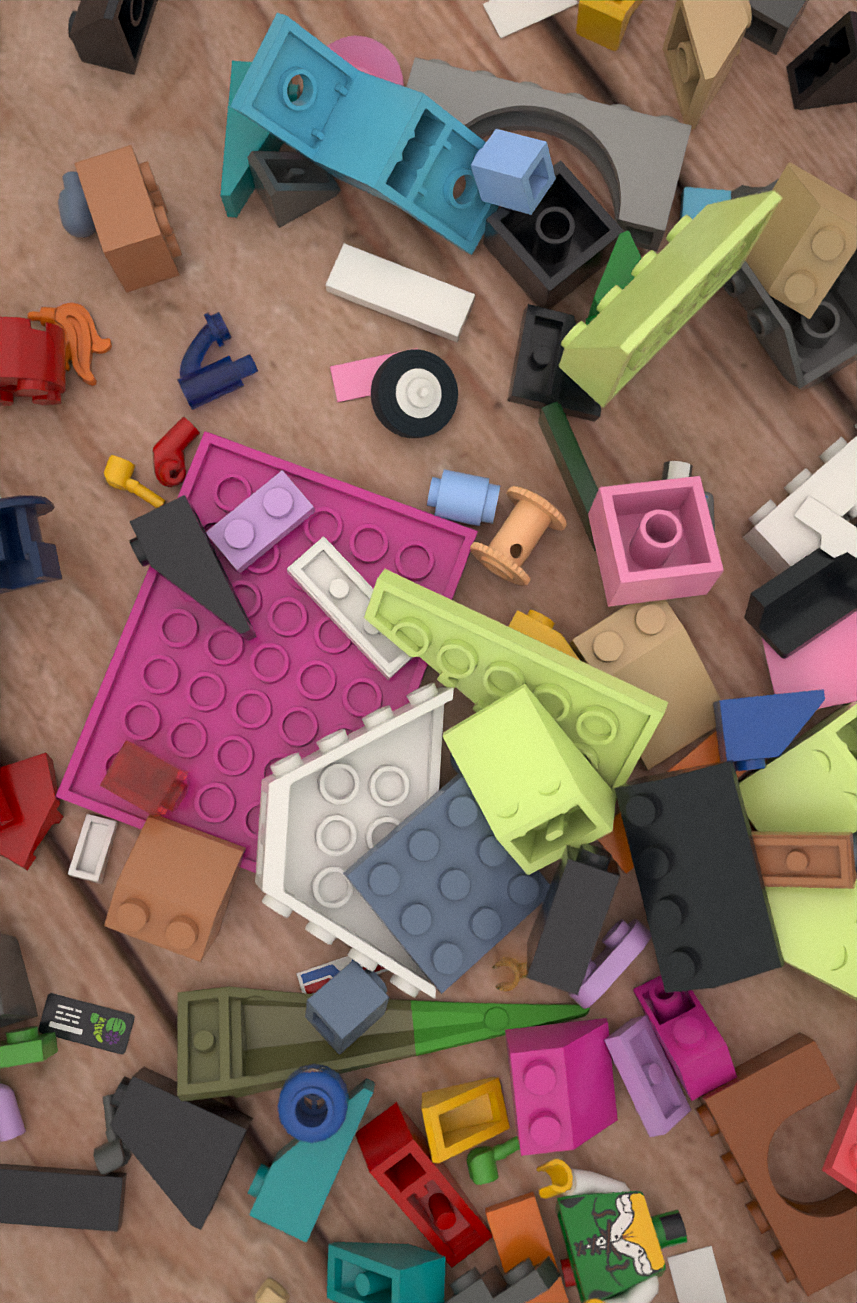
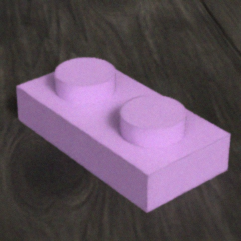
[205,470,315,574]
[604,1015,691,1137]

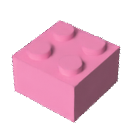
[588,476,724,607]

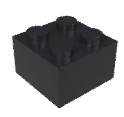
[484,160,624,309]

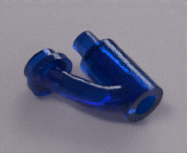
[177,312,258,410]

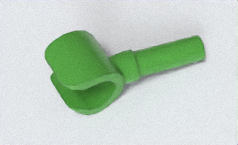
[467,1136,520,1185]

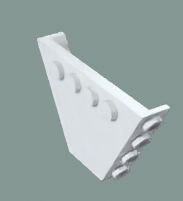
[255,683,454,999]

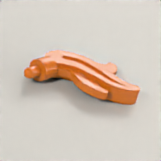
[27,302,112,386]

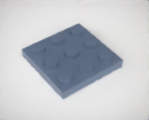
[343,774,550,993]

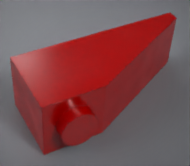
[355,1102,493,1268]

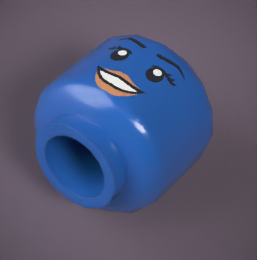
[277,1064,349,1143]

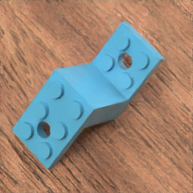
[230,13,499,255]

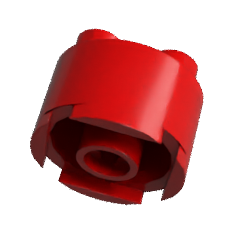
[0,317,66,406]

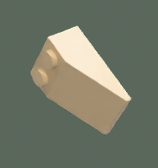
[569,600,721,771]

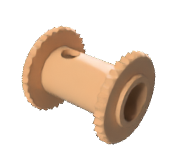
[470,486,567,586]

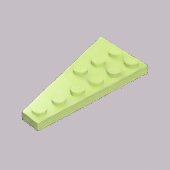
[364,569,668,800]

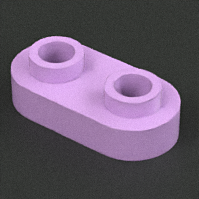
[568,919,651,1009]

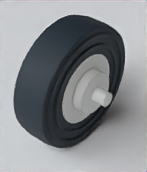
[371,349,458,438]

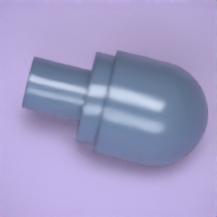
[58,171,96,238]

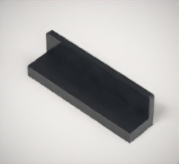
[744,523,857,659]

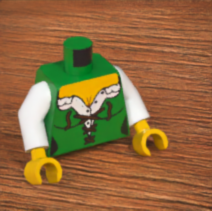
[536,1159,687,1303]

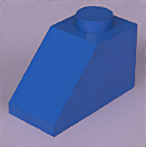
[713,689,825,771]

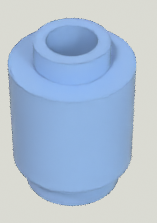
[427,469,501,526]

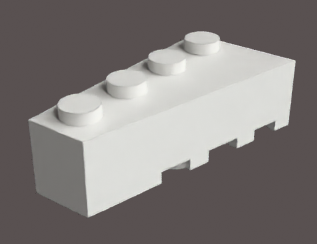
[743,423,857,575]

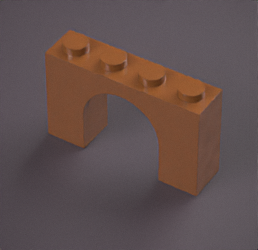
[695,1032,857,1296]

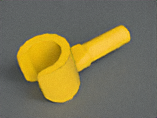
[104,455,166,508]

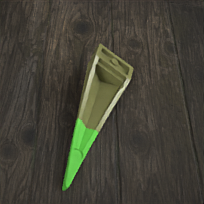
[177,986,590,1101]

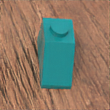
[327,1242,445,1303]

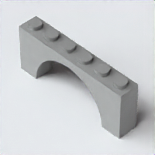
[406,57,692,251]

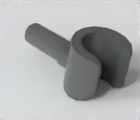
[93,1094,131,1174]

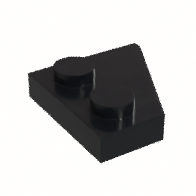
[507,304,601,422]

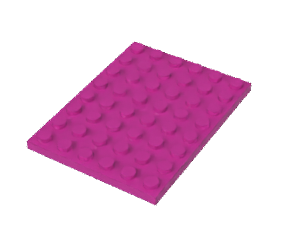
[55,431,478,873]

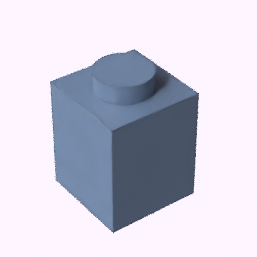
[305,960,389,1055]

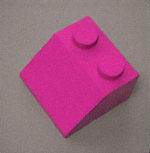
[505,1018,618,1156]

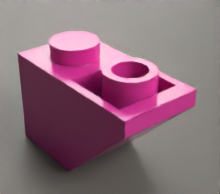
[633,975,737,1101]

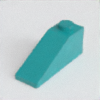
[220,61,301,218]
[247,1078,376,1243]

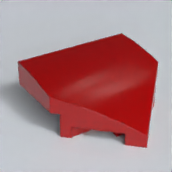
[0,752,64,871]

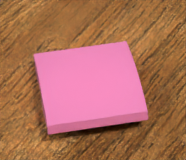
[762,611,857,709]

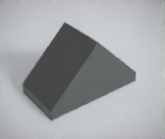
[247,151,341,228]

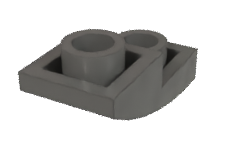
[444,1256,561,1303]

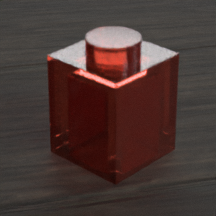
[100,740,189,816]

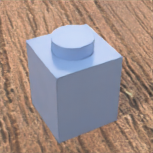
[471,129,556,215]

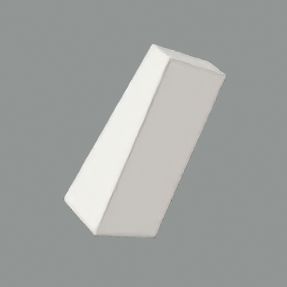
[68,814,118,884]

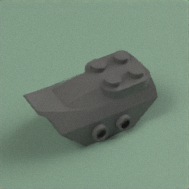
[723,179,857,390]

